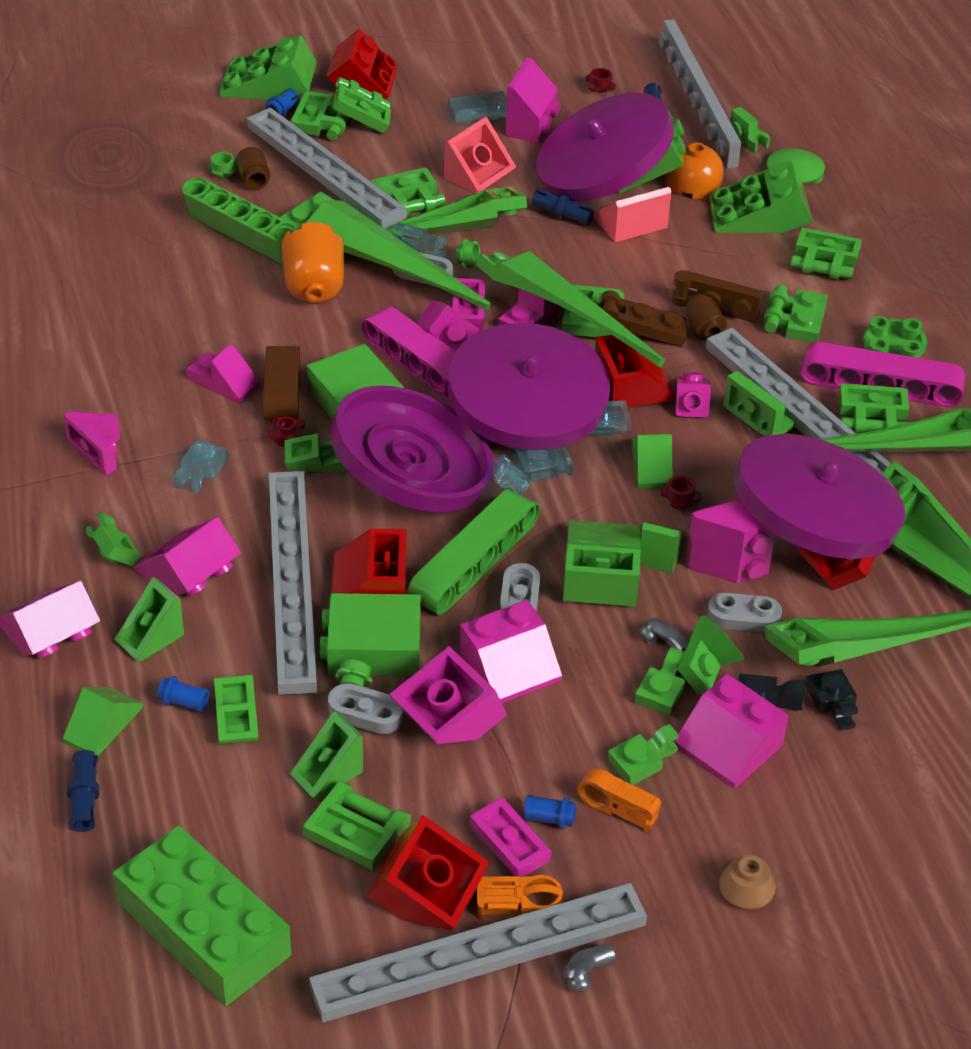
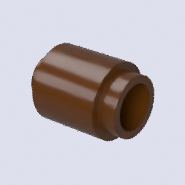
[236,147,270,190]
[686,294,727,341]

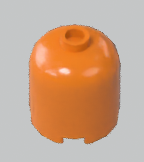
[281,222,344,304]

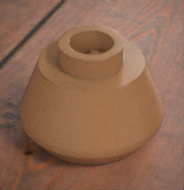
[719,854,776,909]

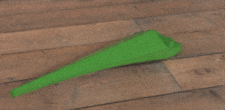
[385,186,527,239]
[280,192,490,310]
[476,251,665,368]
[820,408,971,452]
[882,461,971,598]
[765,610,971,667]

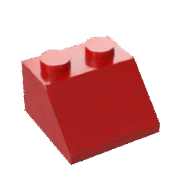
[366,815,490,930]

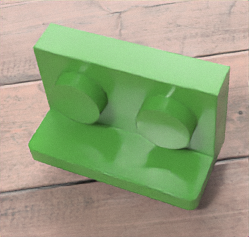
[723,371,794,437]

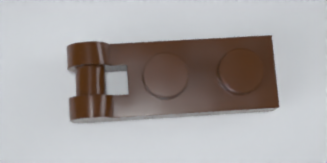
[672,270,763,323]
[600,290,687,347]

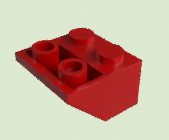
[326,28,398,100]
[595,335,676,410]
[332,528,407,594]

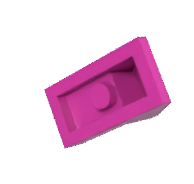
[498,288,562,325]
[416,300,481,351]
[186,344,260,404]
[63,411,120,476]

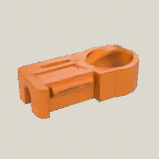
[577,768,661,833]
[476,875,563,920]

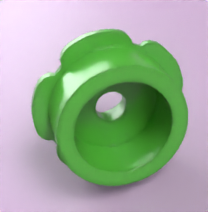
[208,152,237,178]
[455,238,480,269]
[335,659,373,687]

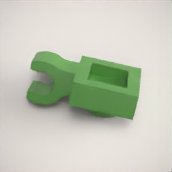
[730,107,770,153]
[86,512,141,567]
[635,647,685,716]
[608,724,679,785]

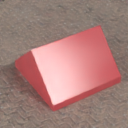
[444,116,516,193]
[593,187,671,242]

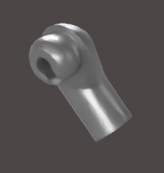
[639,617,689,652]
[563,943,616,992]

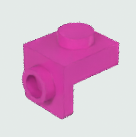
[674,372,711,418]

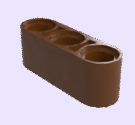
[264,346,300,420]

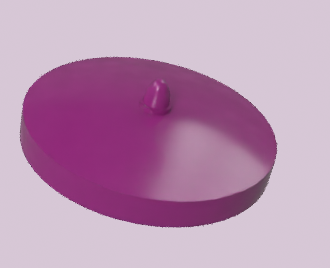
[536,93,674,201]
[447,323,610,450]
[330,386,494,512]
[734,434,905,559]

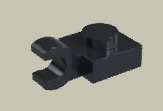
[805,669,858,731]
[739,673,805,711]

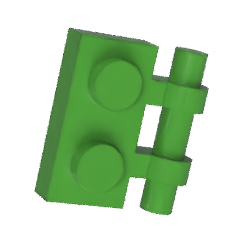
[333,77,391,134]
[290,91,350,140]
[371,167,445,217]
[790,227,862,280]
[764,284,828,343]
[839,383,910,434]

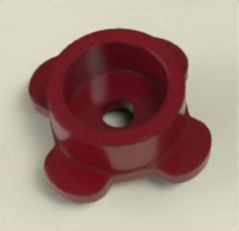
[586,68,616,93]
[268,416,305,447]
[660,475,702,509]

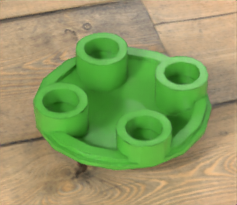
[767,148,825,183]
[862,316,928,358]

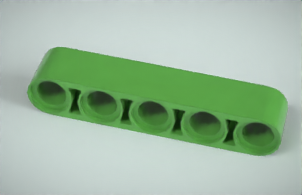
[182,178,297,264]
[407,489,540,616]

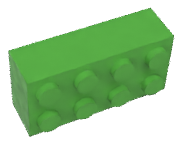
[112,825,292,1007]

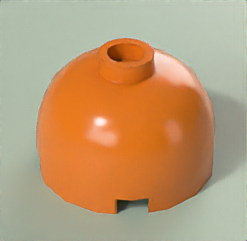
[664,143,724,199]

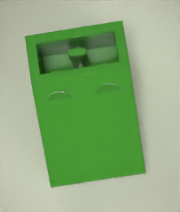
[219,35,317,100]
[708,160,813,233]
[563,520,641,607]

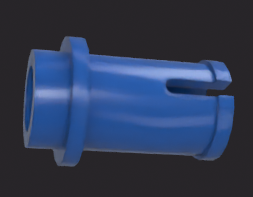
[265,89,300,117]
[157,676,210,713]
[524,795,577,830]

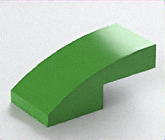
[285,433,348,473]
[214,675,259,744]

